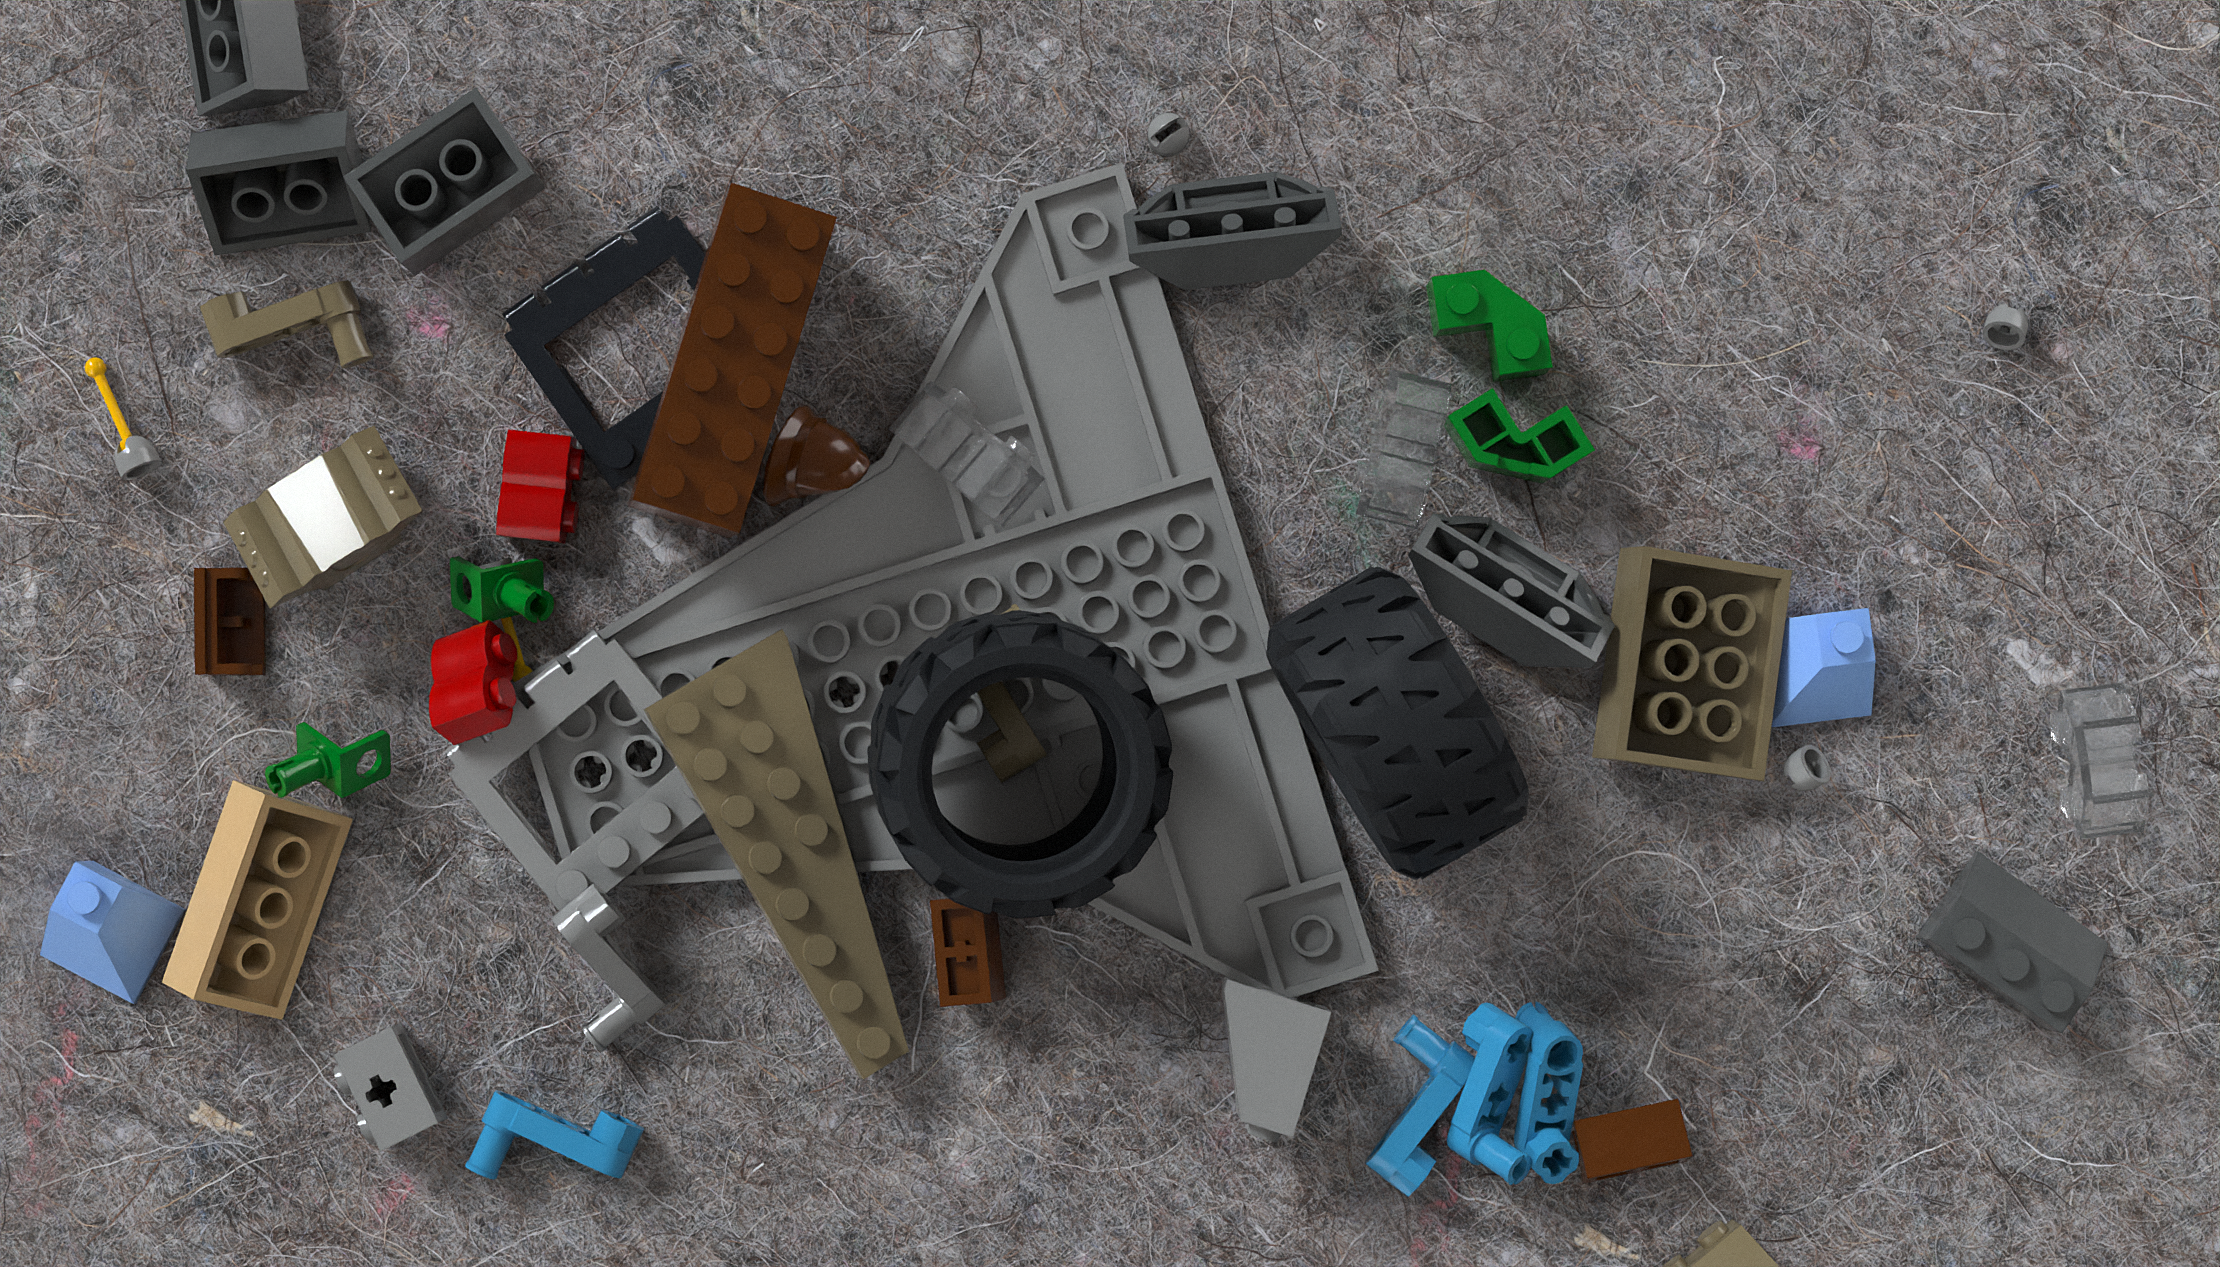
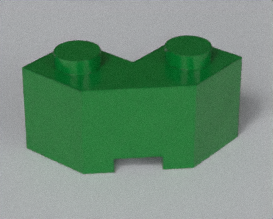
[1426,270,1553,382]
[1442,388,1595,484]

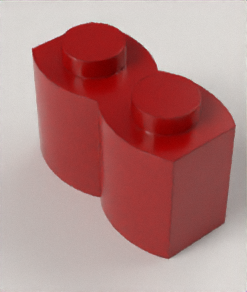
[496,429,585,544]
[429,620,518,745]

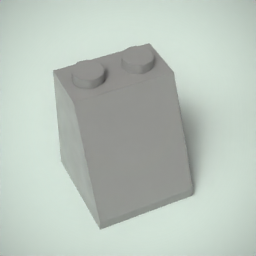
[1221,975,1332,1143]

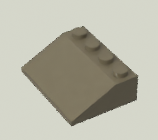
[1592,546,1792,781]

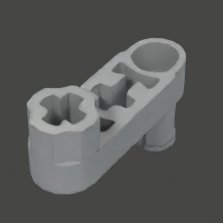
[552,883,667,1052]

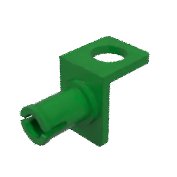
[450,556,554,623]
[265,722,391,798]

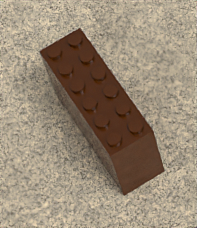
[627,183,837,538]

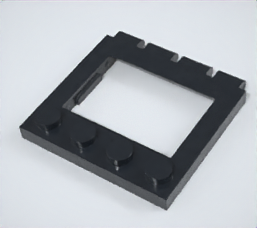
[502,206,705,491]

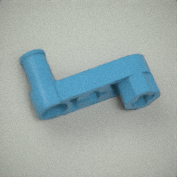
[1447,1002,1534,1185]
[1514,1002,1583,1184]
[1365,1014,1476,1197]
[465,1090,644,1180]

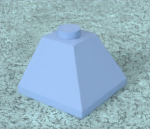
[1771,608,1876,727]
[40,861,186,1004]

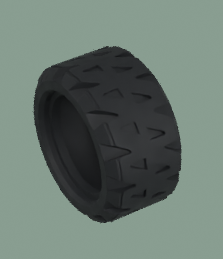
[1266,566,1529,880]
[867,610,1174,919]

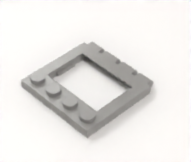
[444,629,704,911]

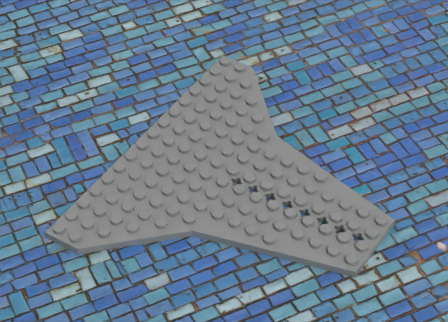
[512,163,1379,998]

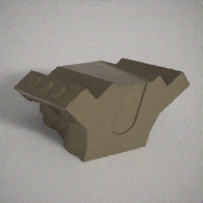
[223,426,423,609]

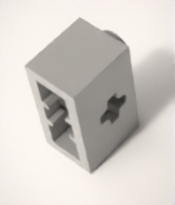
[333,1023,448,1152]

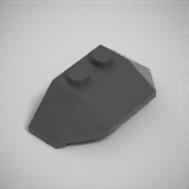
[1123,172,1342,290]
[1408,514,1615,668]

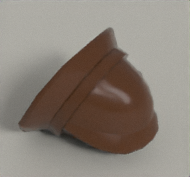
[763,405,870,506]

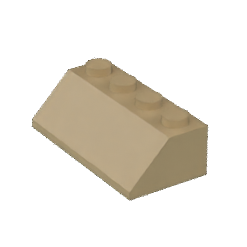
[162,780,353,1020]

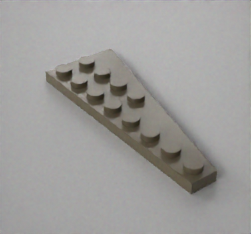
[643,629,909,1080]

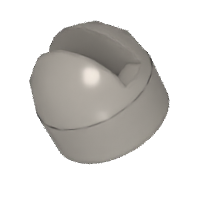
[1147,112,1189,157]
[1982,304,2028,350]
[1783,745,1831,792]

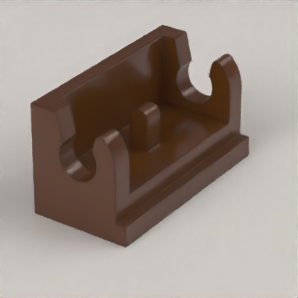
[194,568,266,677]
[930,898,1006,1007]
[1572,1098,1693,1184]

